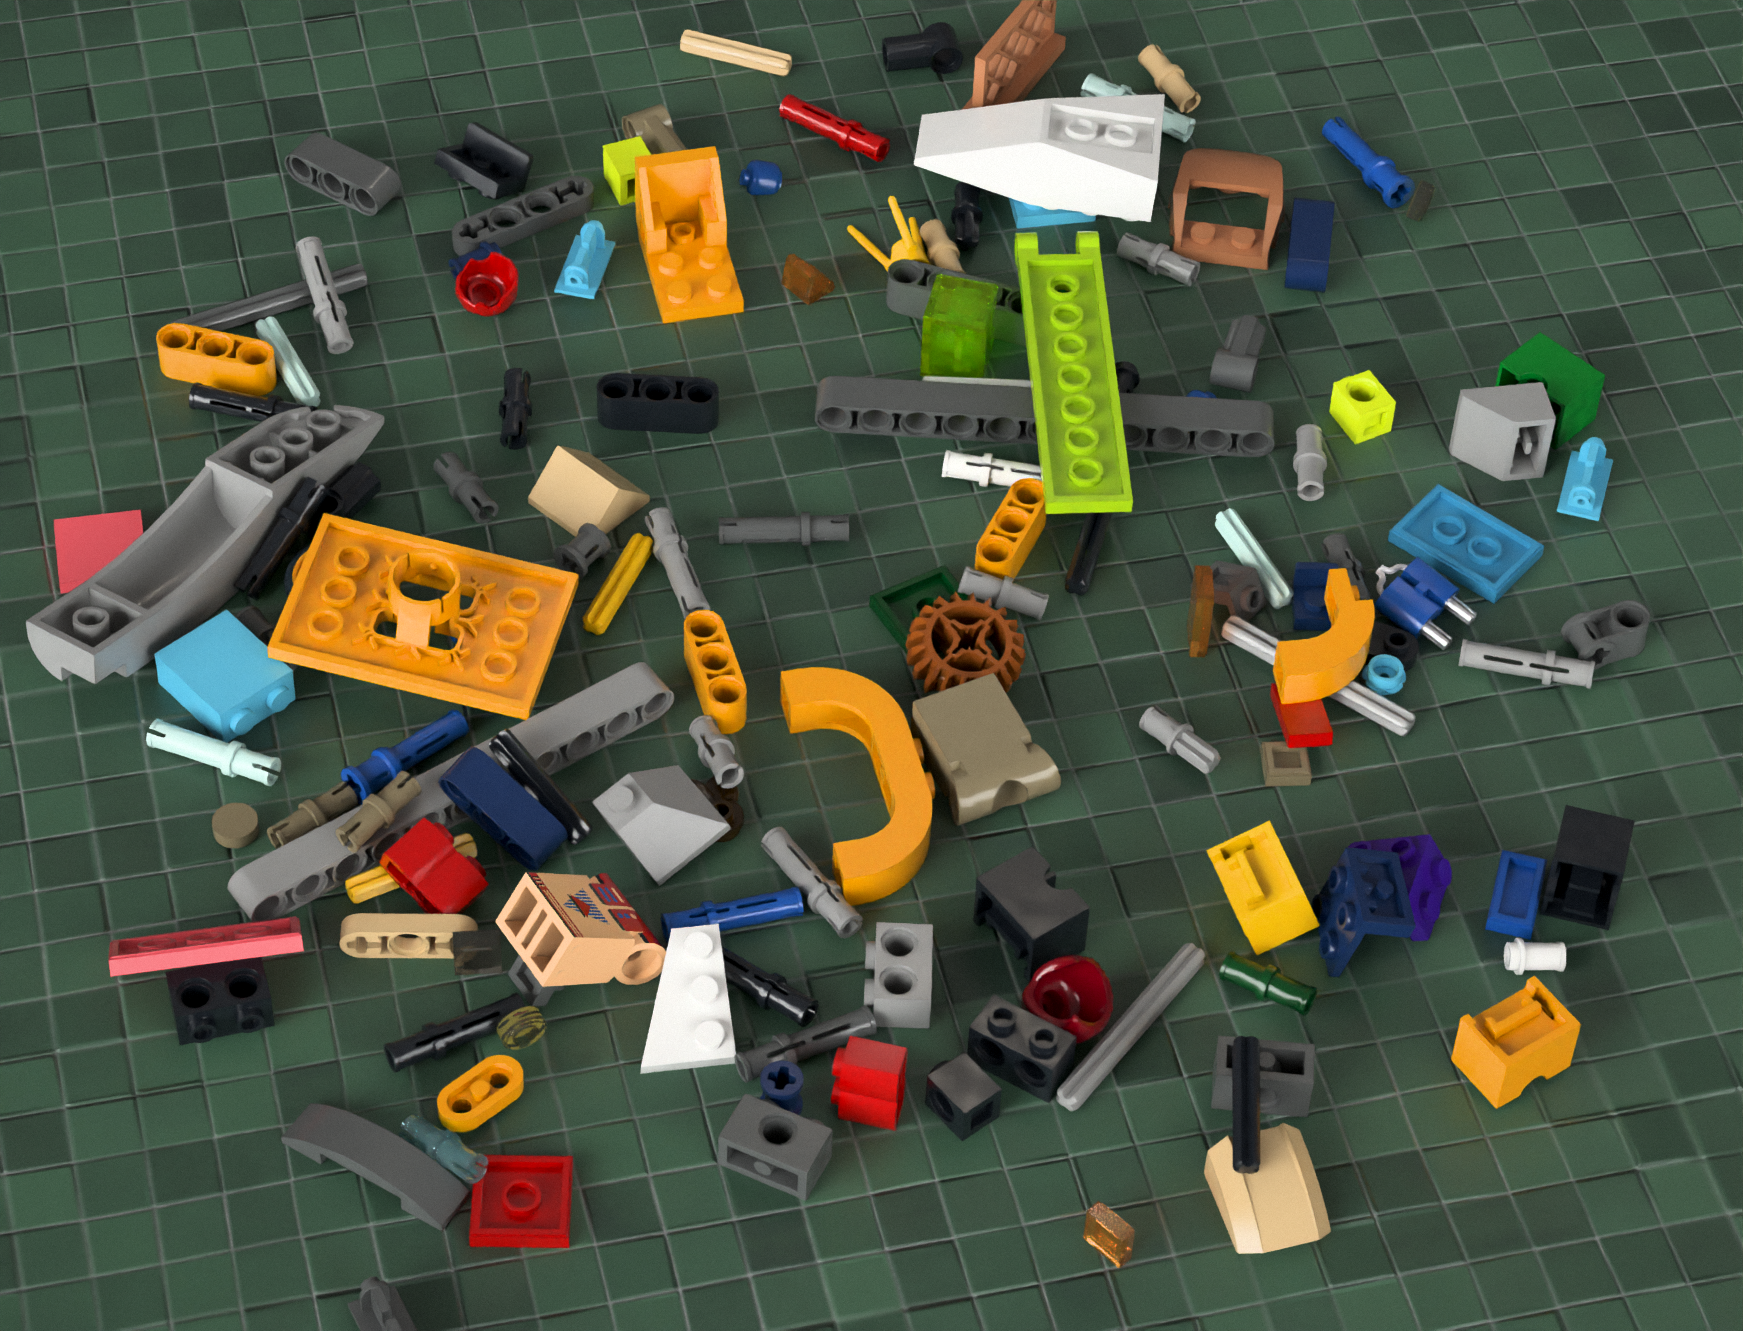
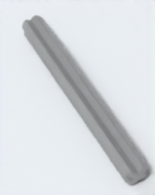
[1221,615,1416,737]
[1056,943,1205,1111]

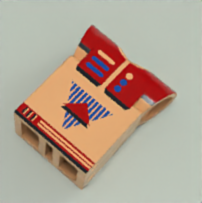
[495,872,666,987]

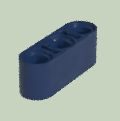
[1284,197,1335,293]
[438,746,568,871]

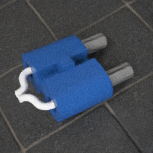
[1374,557,1477,650]

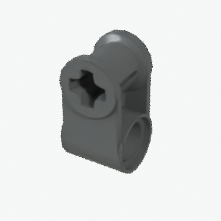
[1561,600,1650,670]

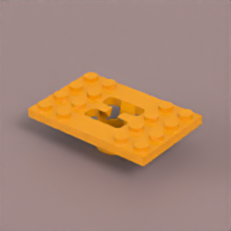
[267,513,579,720]

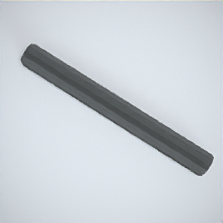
[170,263,368,331]

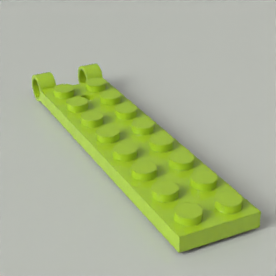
[1014,231,1133,514]

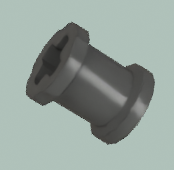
[554,523,611,579]

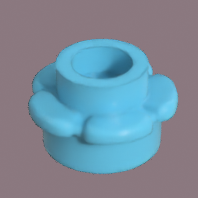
[1362,654,1406,695]

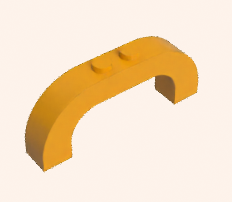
[780,667,935,906]

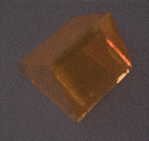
[781,253,836,305]

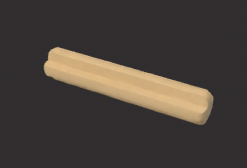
[680,29,792,77]

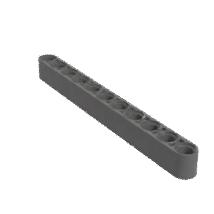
[815,376,1274,457]

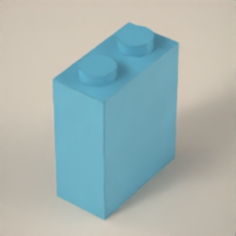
[155,610,296,743]

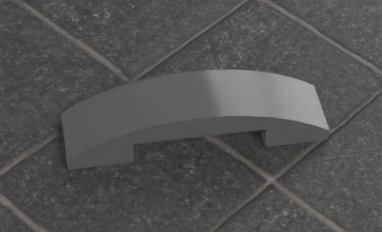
[281,1103,470,1231]

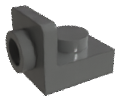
[1190,560,1267,621]

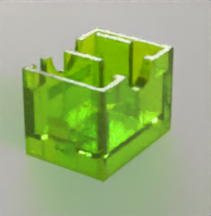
[920,274,998,378]

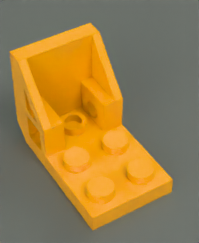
[635,146,744,323]

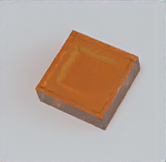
[1083,1201,1135,1268]

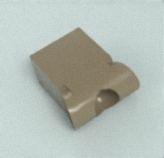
[910,673,1061,826]

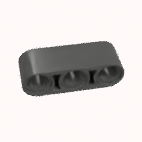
[284,132,402,216]

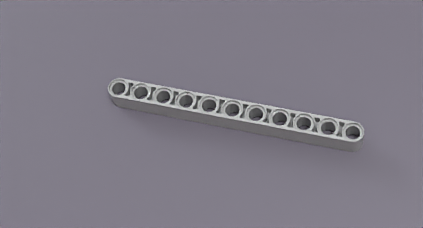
[227,662,675,922]

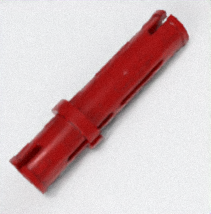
[779,94,890,162]

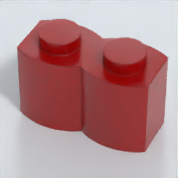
[379,818,489,914]
[831,1036,908,1131]

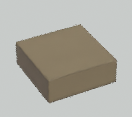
[1260,741,1312,787]

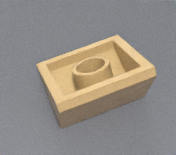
[528,445,650,537]

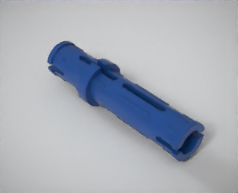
[660,887,804,943]

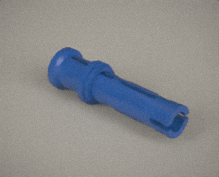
[1322,116,1415,208]
[341,709,469,805]

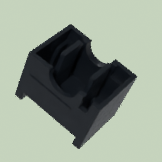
[1540,805,1635,930]
[973,846,1090,982]

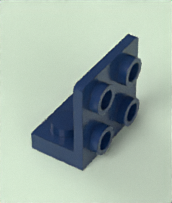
[1311,847,1416,978]

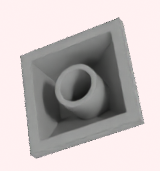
[592,765,732,886]

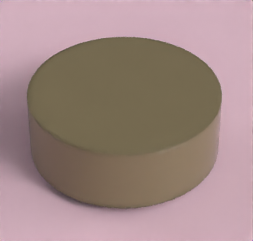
[212,802,259,848]

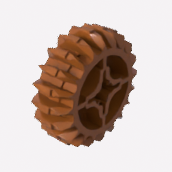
[905,591,1026,693]

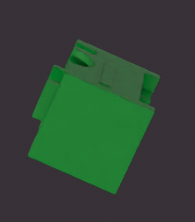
[1495,332,1605,450]

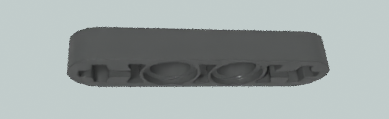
[452,176,594,256]

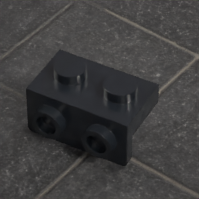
[434,122,533,200]

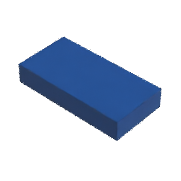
[1485,850,1547,940]

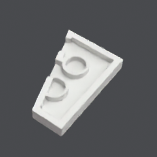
[640,924,736,1074]

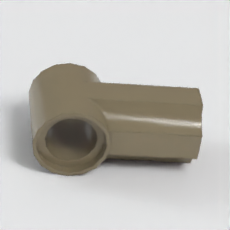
[622,104,688,155]

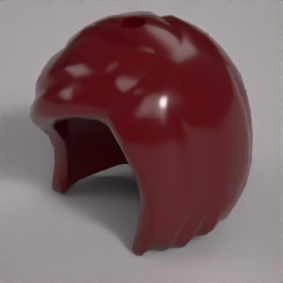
[1021,954,1114,1044]

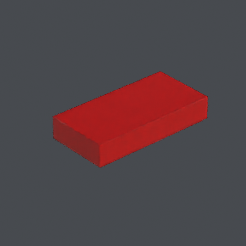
[1270,683,1333,748]

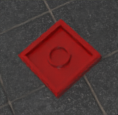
[469,1154,574,1248]

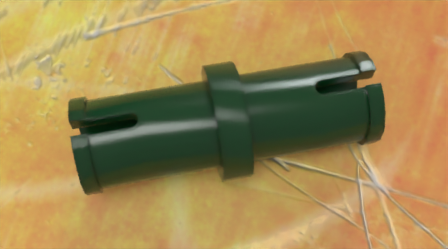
[1219,951,1317,1016]

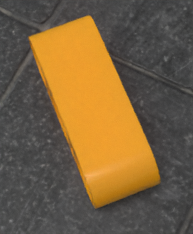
[156,323,277,396]
[974,478,1047,581]
[684,610,747,734]

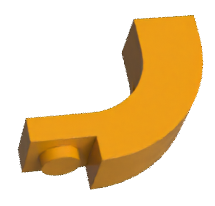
[1273,568,1375,704]

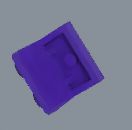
[1348,834,1452,941]

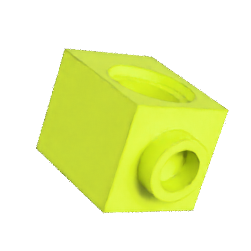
[1329,370,1396,445]

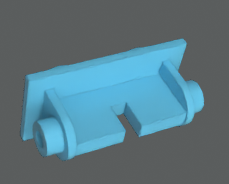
[554,220,615,299]
[1557,437,1613,521]

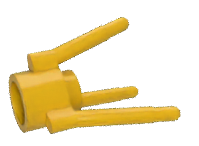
[847,196,930,271]

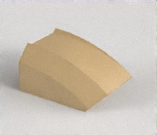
[1204,1123,1331,1254]

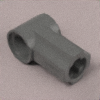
[1210,315,1266,393]

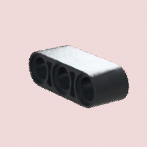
[596,373,719,434]

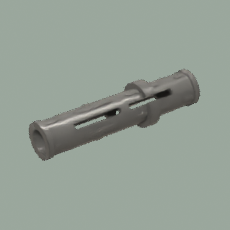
[719,512,849,546]
[734,1005,877,1083]

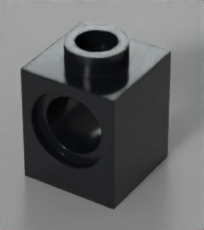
[925,1052,1002,1141]

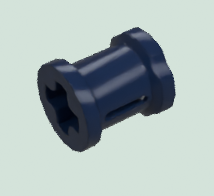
[760,1060,803,1115]

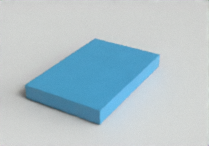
[1388,484,1544,604]

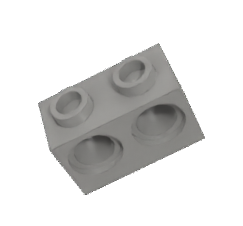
[864,922,933,1029]

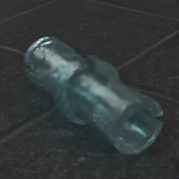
[399,1114,488,1184]

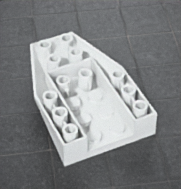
[914,94,1165,222]

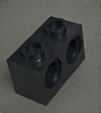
[165,957,275,1045]
[967,995,1077,1103]

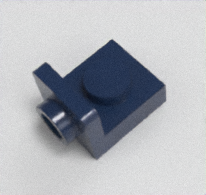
[1291,562,1339,631]

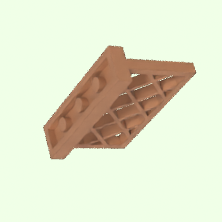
[961,0,1066,110]

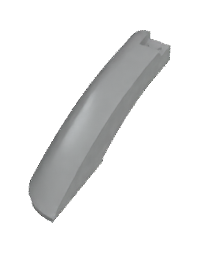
[26,405,384,684]

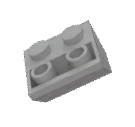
[1449,382,1556,481]

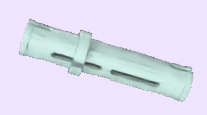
[1081,73,1196,142]
[146,719,281,786]

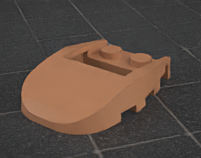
[1168,148,1285,270]

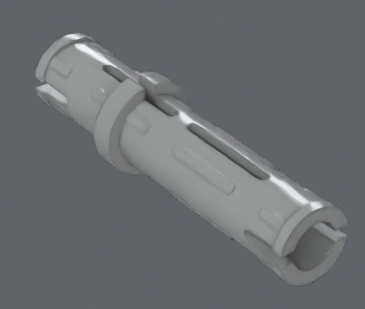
[295,236,354,354]
[645,507,711,619]
[1458,639,1595,689]
[761,827,863,939]

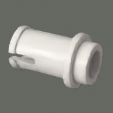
[1504,938,1566,975]

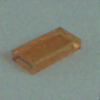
[1187,565,1215,657]

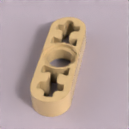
[340,913,478,959]

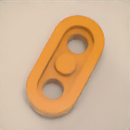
[437,1055,524,1132]

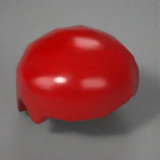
[455,252,519,317]

